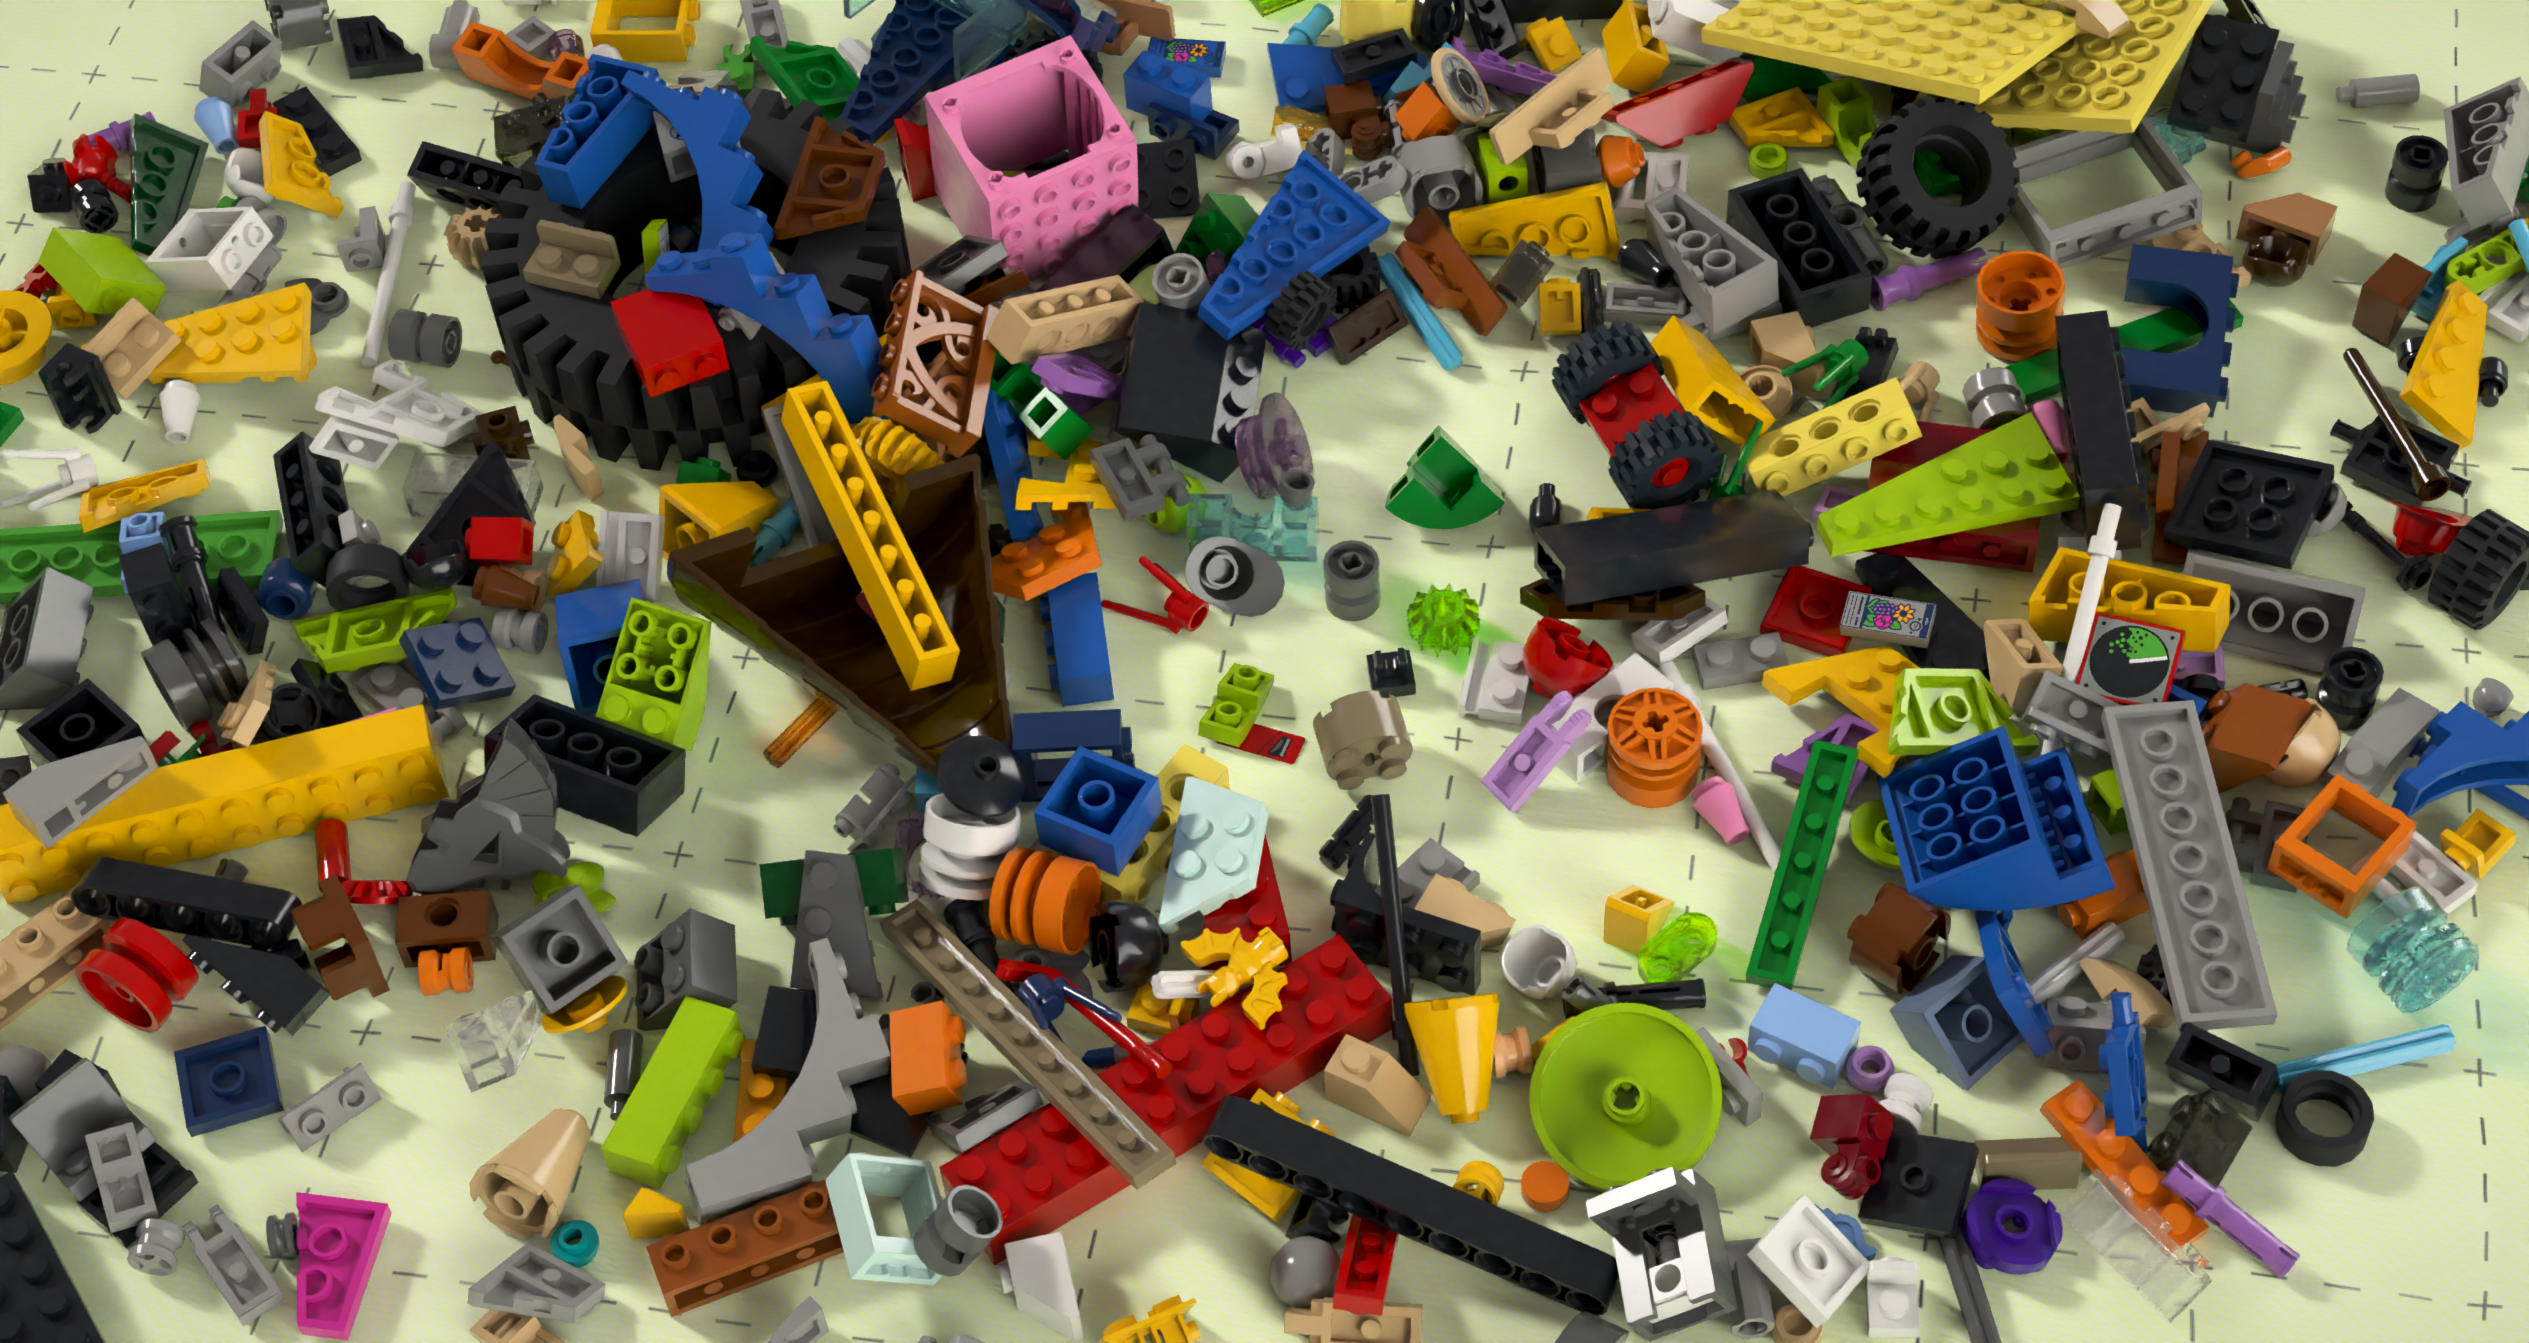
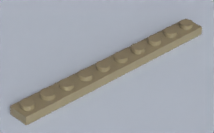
[879,899,1177,1190]

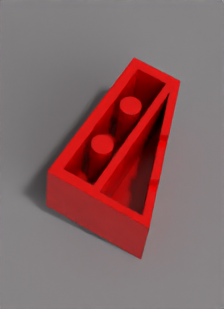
[1200,834,1292,970]

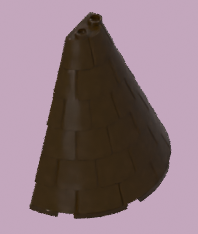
[667,453,1013,781]

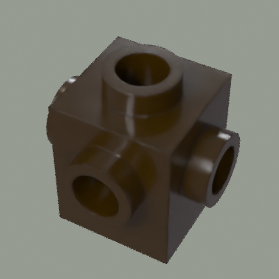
[471,405,535,472]

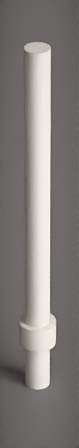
[361,181,416,368]
[2040,503,2122,756]
[1658,661,1782,875]

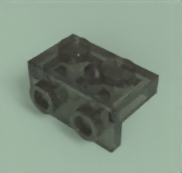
[2148,1089,2253,1187]

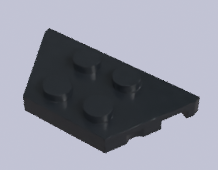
[406,440,536,588]

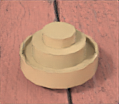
[1739,365,1794,422]

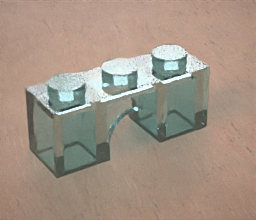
[1187,493,1320,562]

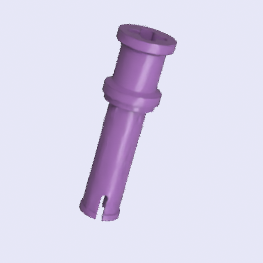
[1870,247,1988,311]

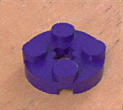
[1961,1178,2063,1275]

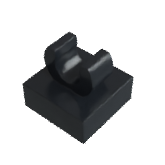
[1366,647,1416,698]
[1285,1194,1350,1245]

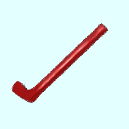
[995,959,1172,1079]

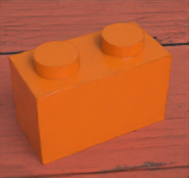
[889,1000,968,1116]

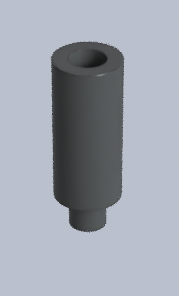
[604,1029,643,1121]

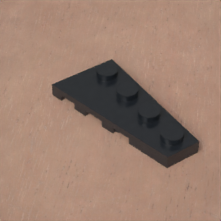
[1855,553,1990,679]

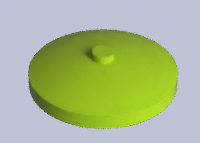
[1529,1003,1722,1192]

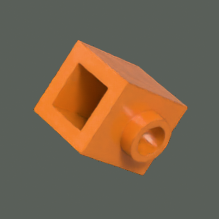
[1394,81,1461,142]

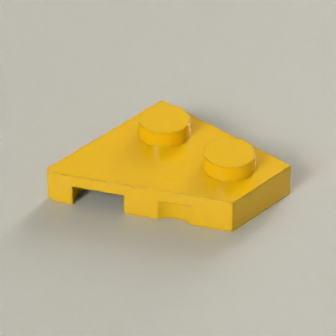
[1728,86,1835,147]
[546,510,603,599]

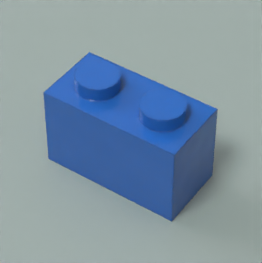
[1123,50,1213,121]

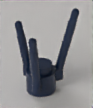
[1018,973,1122,1043]

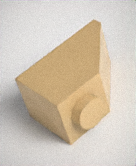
[1983,618,2063,715]
[1324,1034,1431,1137]

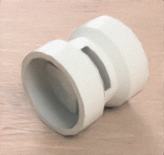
[1879,1073,1934,1134]

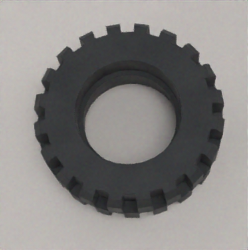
[1856,96,2020,259]

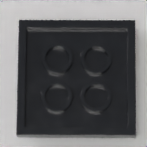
[2163,439,2334,570]

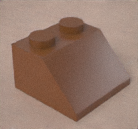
[2200,683,2312,794]

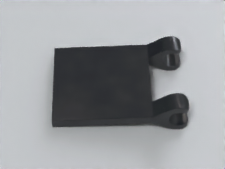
[848,1014,968,1158]

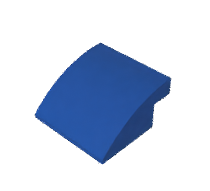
[1876,725,2116,911]

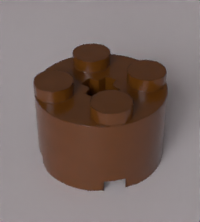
[1847,882,1951,994]

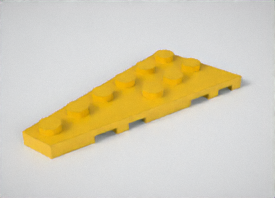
[81,282,312,384]

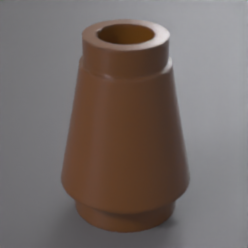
[472,564,540,610]

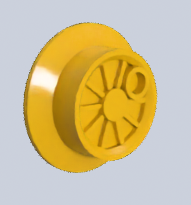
[0,290,53,385]

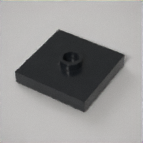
[1858,1130,1979,1239]

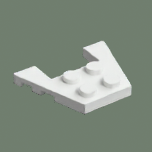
[315,359,483,448]

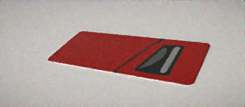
[1216,724,1305,764]

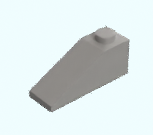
[2325,687,2439,798]
[3,736,158,849]

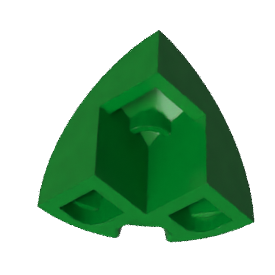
[1385,425,1505,529]

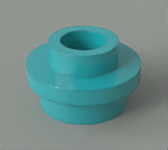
[550,1220,600,1268]

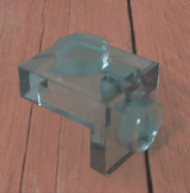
[2147,107,2207,165]

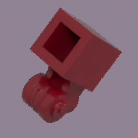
[1810,1093,1895,1200]

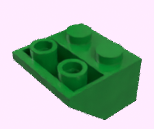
[1175,193,1259,288]

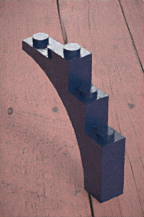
[1015,0,1121,52]

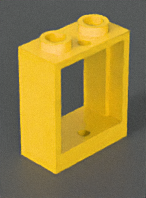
[590,0,701,62]

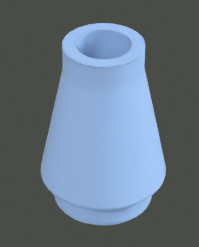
[194,96,238,154]

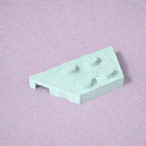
[1158,776,1269,934]

